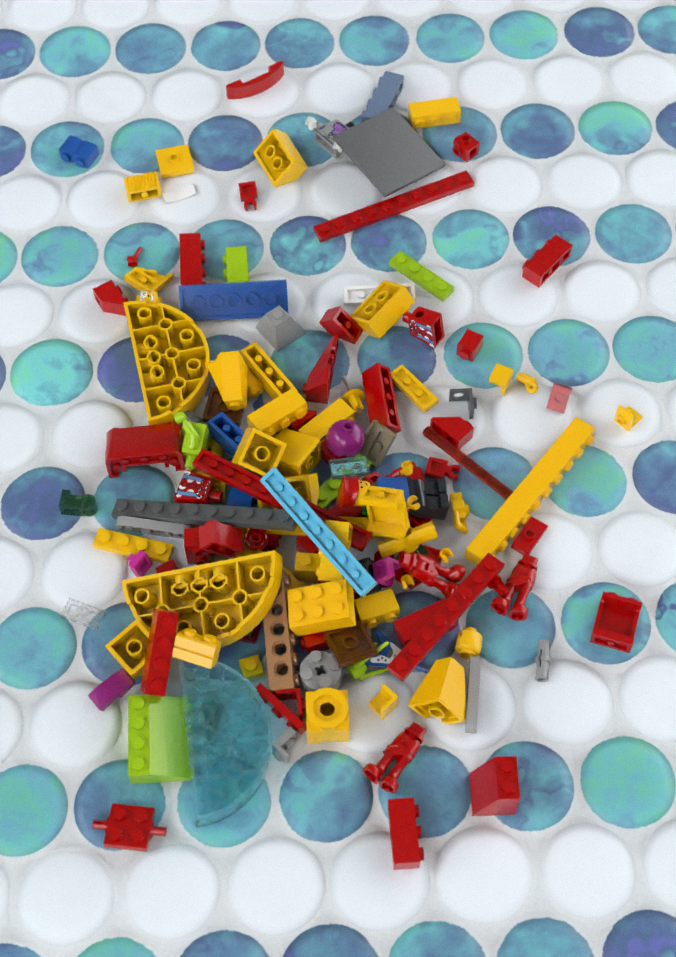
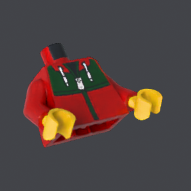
[394,544,454,590]

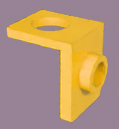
[614,405,642,431]

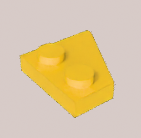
[124,267,173,293]

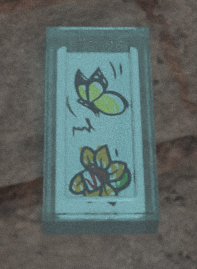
[328,456,370,480]

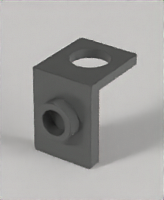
[449,388,477,419]

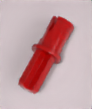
[488,575,510,597]

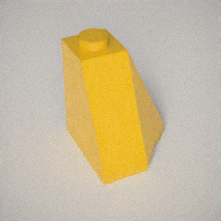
[208,351,248,411]
[408,657,466,725]

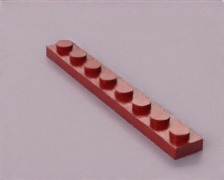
[387,553,505,682]

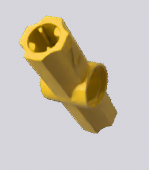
[376,521,438,558]

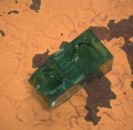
[59,489,98,516]

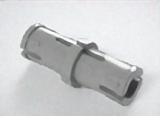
[535,639,552,682]

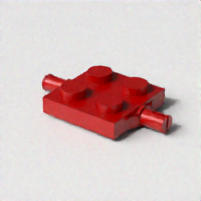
[92,803,167,852]

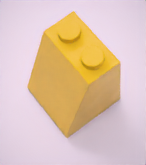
[274,428,321,476]

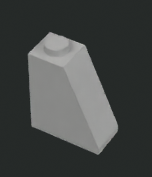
[256,305,306,352]

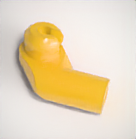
[516,372,538,394]

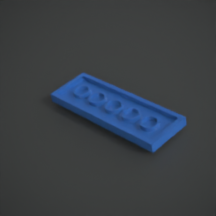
[178,279,288,321]

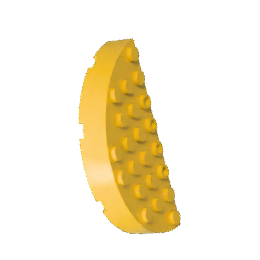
[123,301,211,425]
[122,550,283,647]

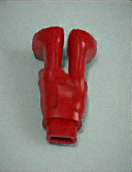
[399,551,466,597]
[491,554,538,621]
[363,722,426,794]

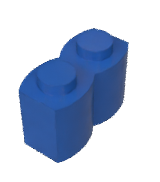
[58,135,99,168]

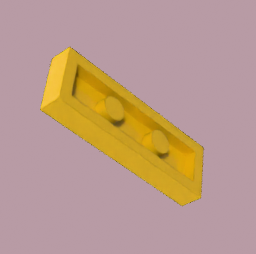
[391,364,439,413]

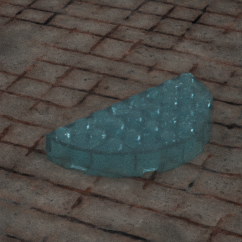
[179,659,273,828]

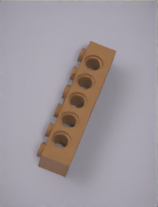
[263,569,301,695]

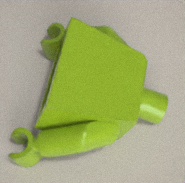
[174,411,212,470]

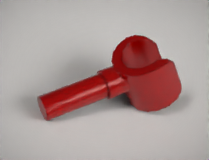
[127,247,142,267]

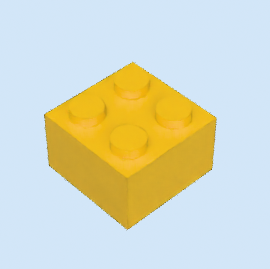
[231,427,287,477]
[105,619,150,681]

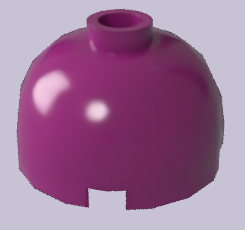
[326,419,364,457]

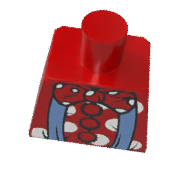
[402,307,445,348]
[174,470,223,505]

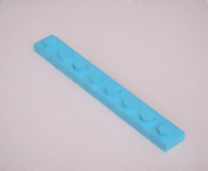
[260,467,378,597]

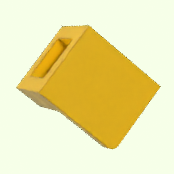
[489,363,514,395]
[368,684,398,720]

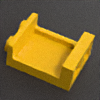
[358,485,410,539]

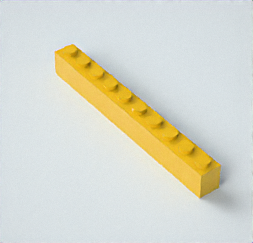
[465,417,595,566]

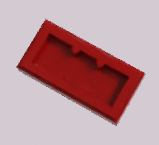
[511,516,548,555]

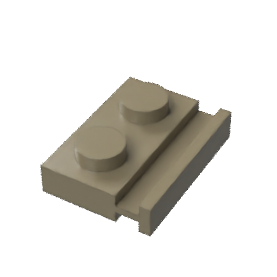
[360,420,397,467]

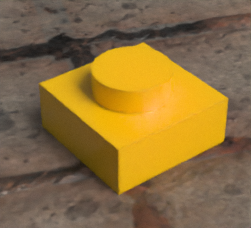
[238,654,264,681]

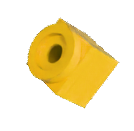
[305,688,350,744]

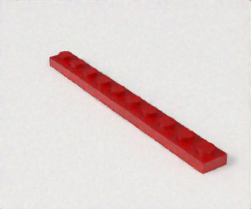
[313,170,474,243]
[192,448,372,552]

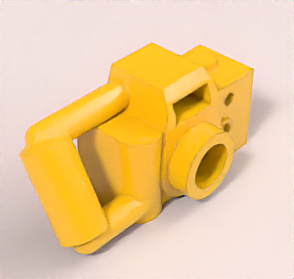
[449,492,470,534]

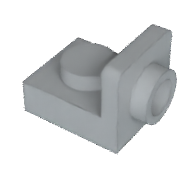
[272,727,296,764]

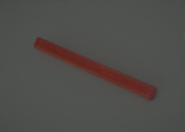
[422,426,513,500]

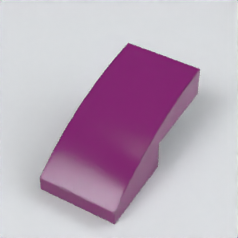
[88,668,136,711]

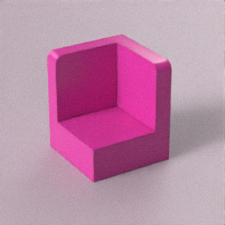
[372,556,401,587]

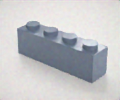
[361,71,404,121]

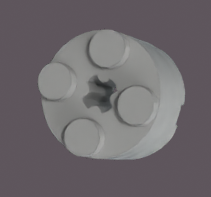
[300,650,341,692]

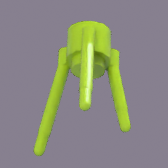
[346,641,389,681]

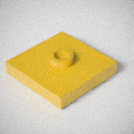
[155,144,195,179]

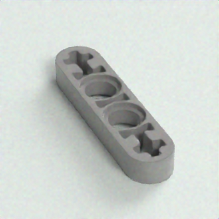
[116,516,191,539]
[465,656,481,734]

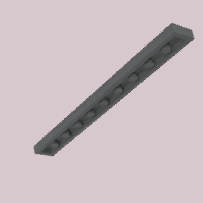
[111,499,297,531]

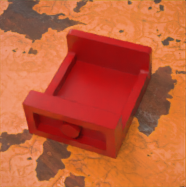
[590,592,643,653]

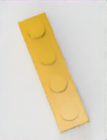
[93,528,174,564]

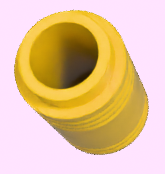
[247,368,264,398]

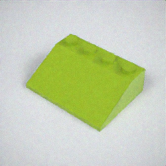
[128,694,195,784]

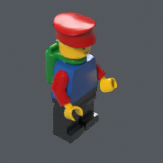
[337,460,450,520]

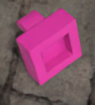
[126,550,153,577]

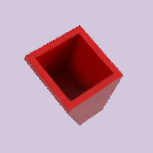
[469,756,521,816]

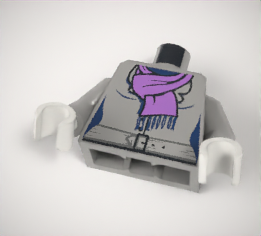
[305,117,355,159]

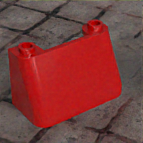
[105,422,185,478]

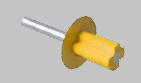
[342,376,364,413]

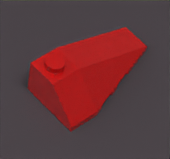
[303,333,339,404]

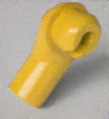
[209,438,223,458]

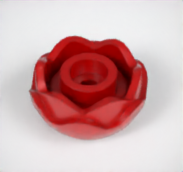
[243,528,269,551]

